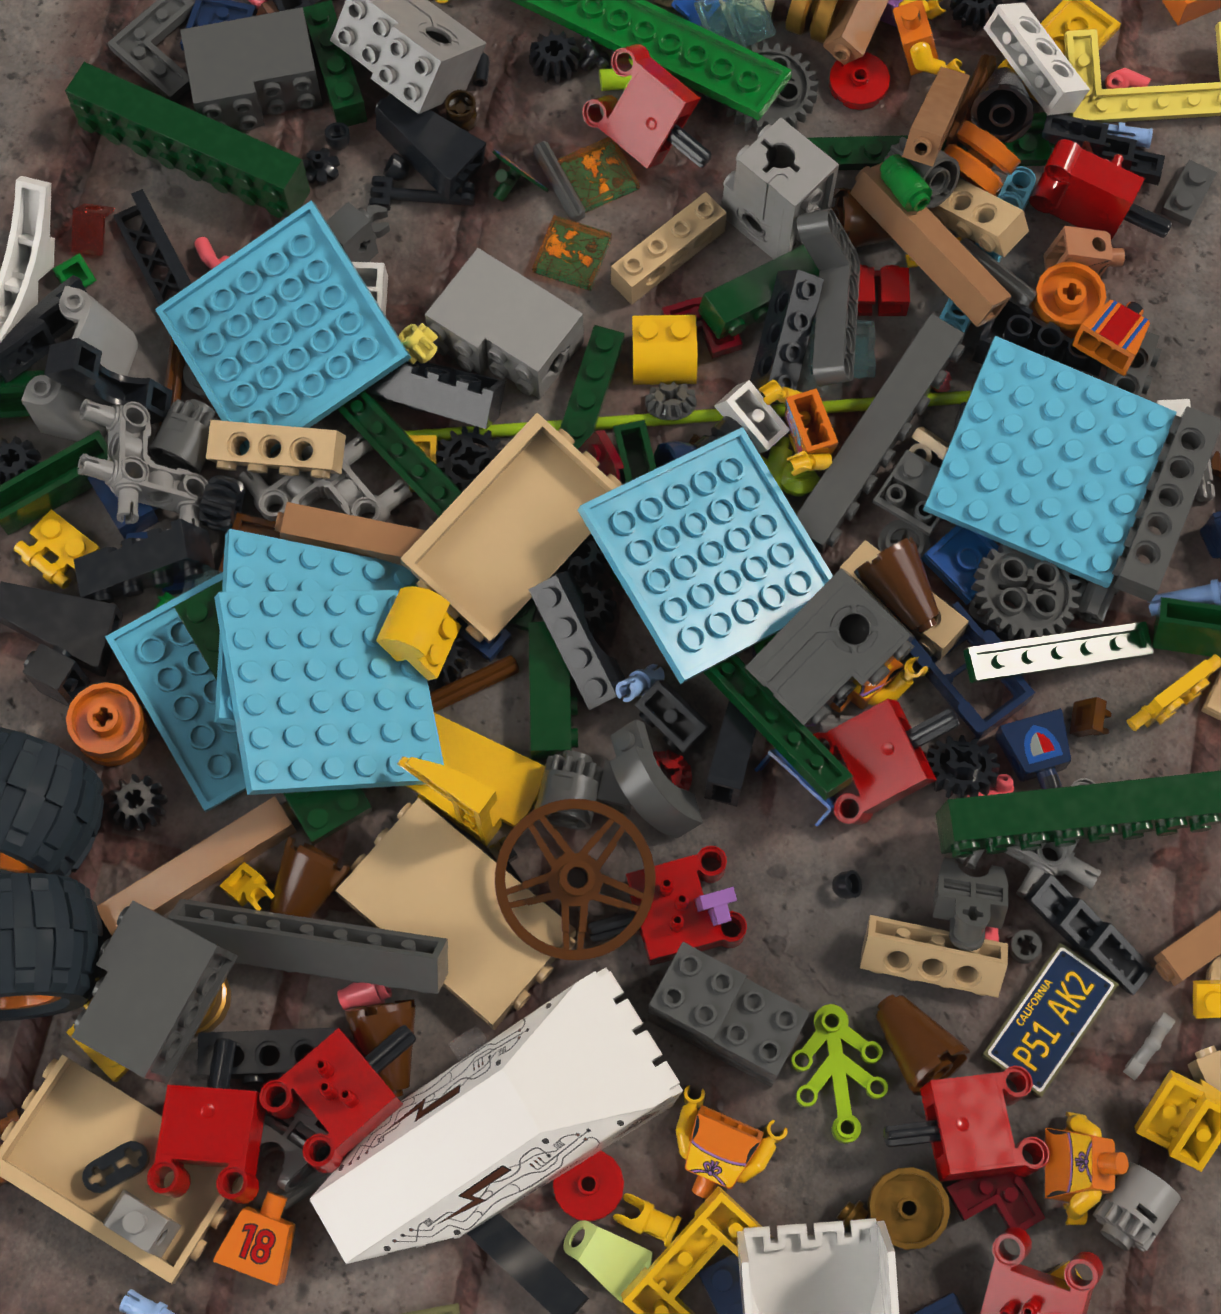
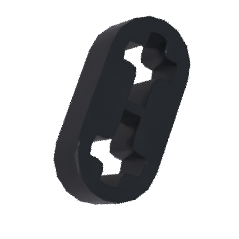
[82,1141,150,1193]

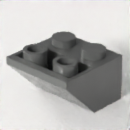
[872,450,943,536]

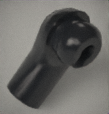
[473,52,490,87]

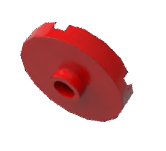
[829,52,890,110]
[553,1150,624,1222]

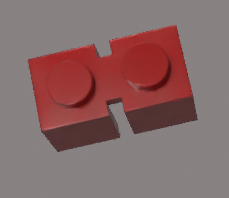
[857,264,910,316]

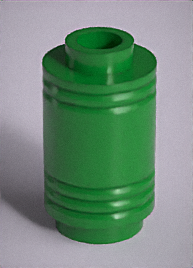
[880,154,932,212]

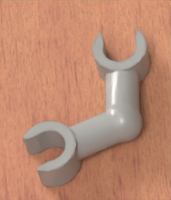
[1123,1012,1176,1080]

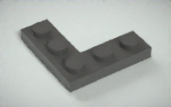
[108,0,194,102]

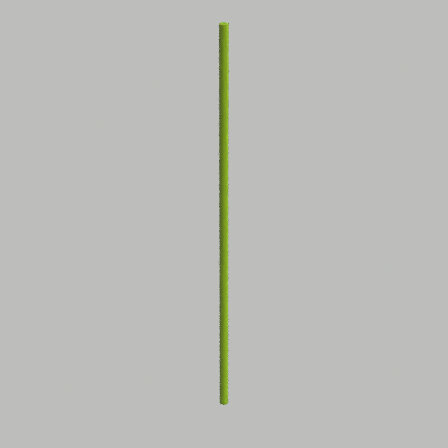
[405,390,972,441]

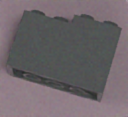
[180,7,323,131]
[745,568,915,725]
[71,900,238,1084]
[647,942,810,1087]

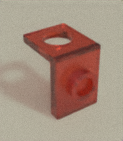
[72,203,114,256]

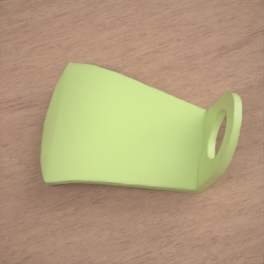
[563,1220,653,1303]

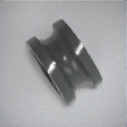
[1008,930,1042,964]

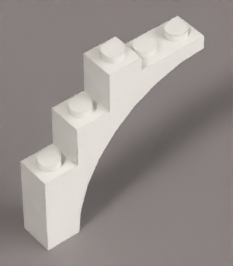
[0,176,55,343]

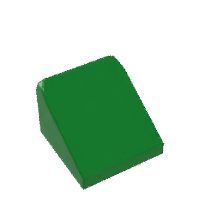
[52,253,97,287]

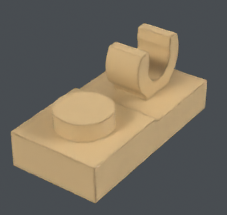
[909,427,950,463]

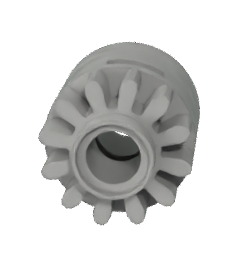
[1093,1162,1181,1252]

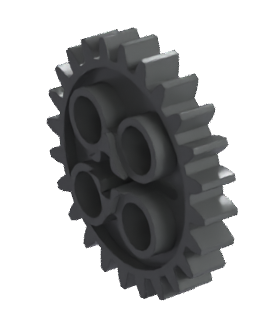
[720,42,818,135]
[971,544,1081,641]

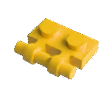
[14,509,100,589]

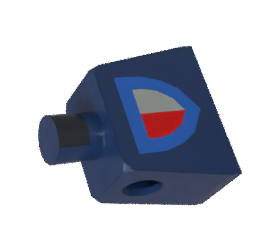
[995,708,1071,789]

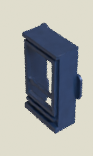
[907,601,1035,741]

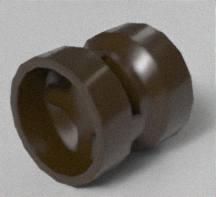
[445,89,477,132]

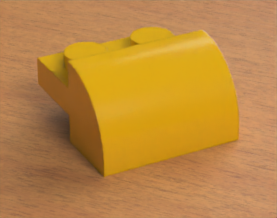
[632,315,697,385]
[376,586,461,680]
[1134,1070,1221,1172]

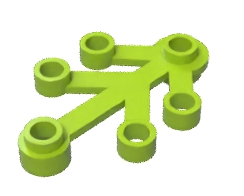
[791,1004,888,1144]

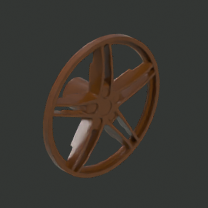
[495,799,656,960]

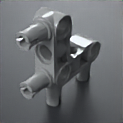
[78,399,208,527]
[238,433,412,522]
[955,778,1101,899]

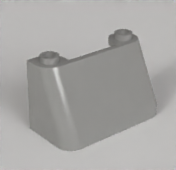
[21,286,138,442]

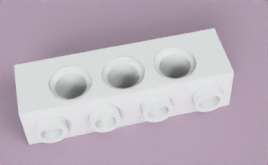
[984,2,1090,115]

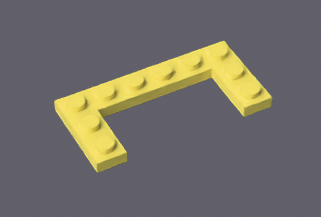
[1064,22,1221,123]

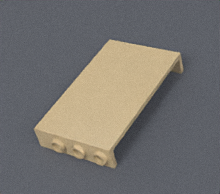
[400,413,623,643]
[335,798,576,1030]
[0,1054,243,1284]

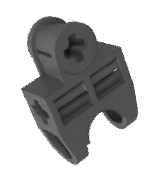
[932,857,1008,951]
[258,1097,330,1192]

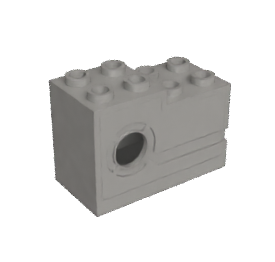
[330,0,487,114]
[722,117,839,259]
[425,248,584,399]

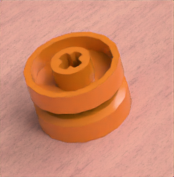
[943,121,1021,196]
[1029,262,1107,339]
[66,682,150,767]

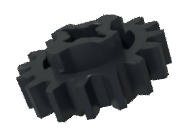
[436,426,501,491]
[927,735,1000,798]

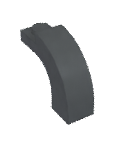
[610,719,703,838]

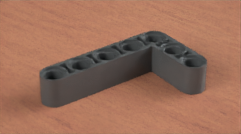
[797,208,860,387]

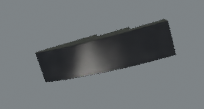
[1042,114,1165,186]
[0,275,87,383]
[1024,873,1154,995]
[467,1214,589,1314]

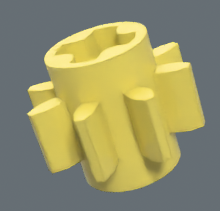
[398,323,438,364]

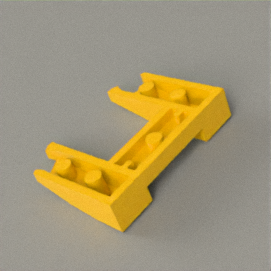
[397,756,502,847]
[621,1186,773,1314]

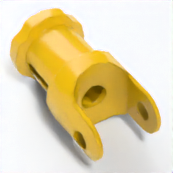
[613,1193,682,1247]

